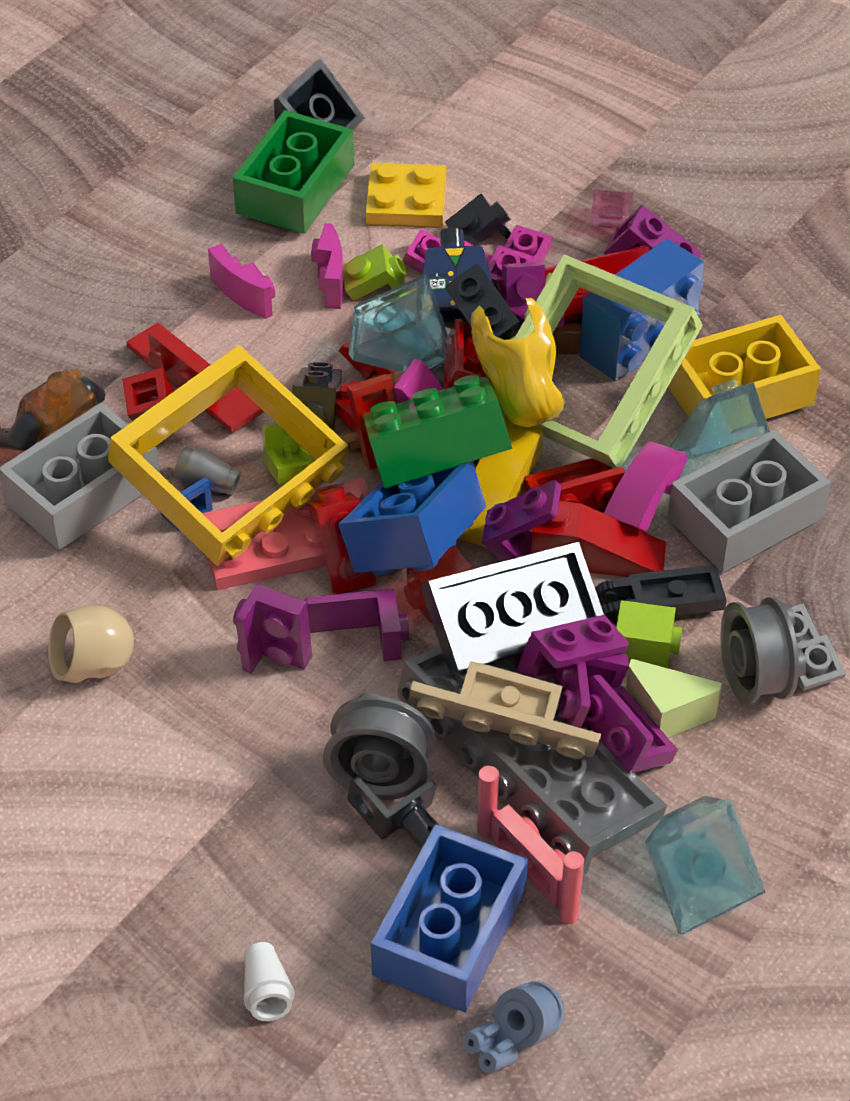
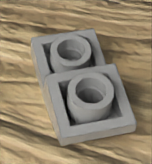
[791,603,846,691]

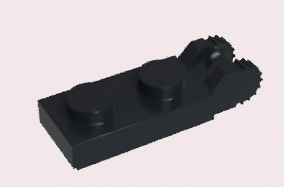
[595,565,727,625]

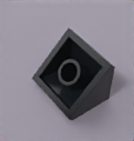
[274,58,365,129]

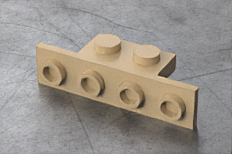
[408,660,601,759]

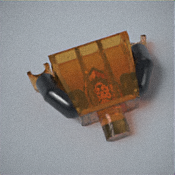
[0,368,106,452]

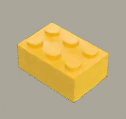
[668,315,821,438]

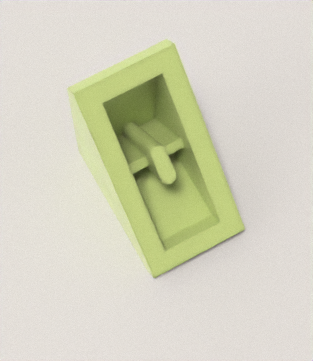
[626,659,722,738]

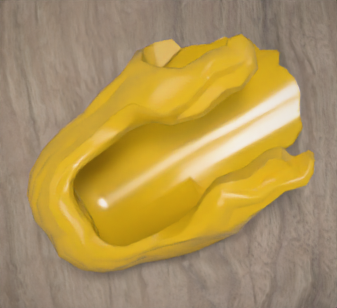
[471,298,565,427]

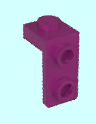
[481,480,561,562]
[304,589,409,661]
[555,653,629,728]

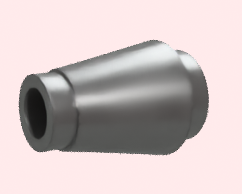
[174,446,241,496]

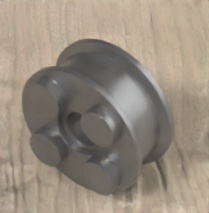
[720,597,806,705]
[323,692,435,800]

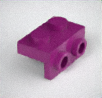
[516,615,629,681]
[585,674,678,774]

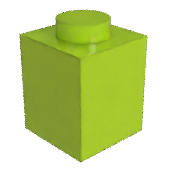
[617,600,682,668]

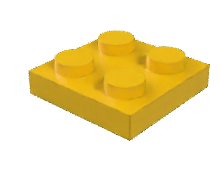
[366,162,446,227]

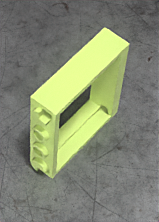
[501,254,703,468]

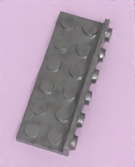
[398,646,667,875]

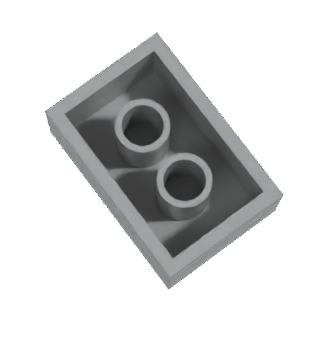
[0,403,160,550]
[668,429,831,573]

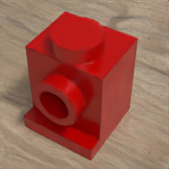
[122,368,175,422]

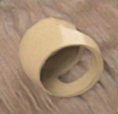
[48,604,134,683]

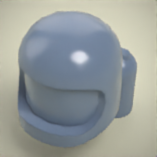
[462,981,565,1074]

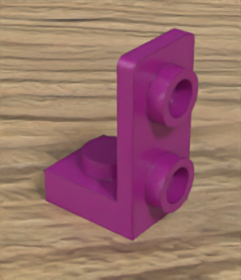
[604,205,701,259]
[502,262,565,327]

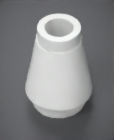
[244,942,295,1021]

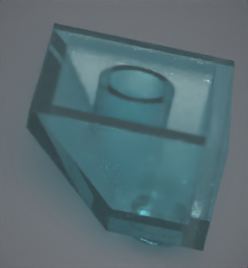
[349,274,448,371]
[669,379,770,460]
[645,795,765,935]

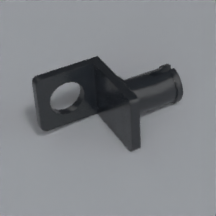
[347,775,440,849]

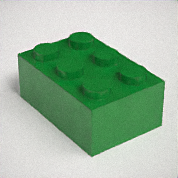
[233,110,354,234]
[363,375,512,488]

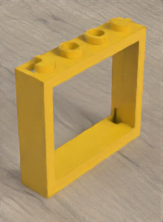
[108,345,348,566]

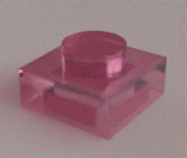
[590,189,633,229]

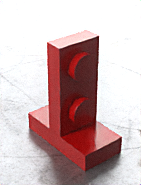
[336,374,398,470]

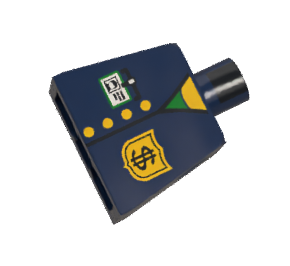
[419,228,493,323]

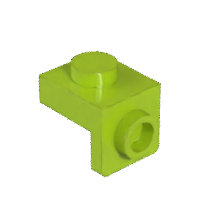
[343,244,408,301]
[262,422,316,485]

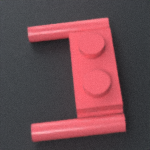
[477,766,584,924]

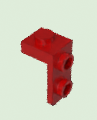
[307,487,376,594]

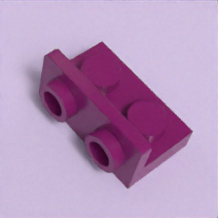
[233,584,312,674]

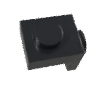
[445,193,512,246]

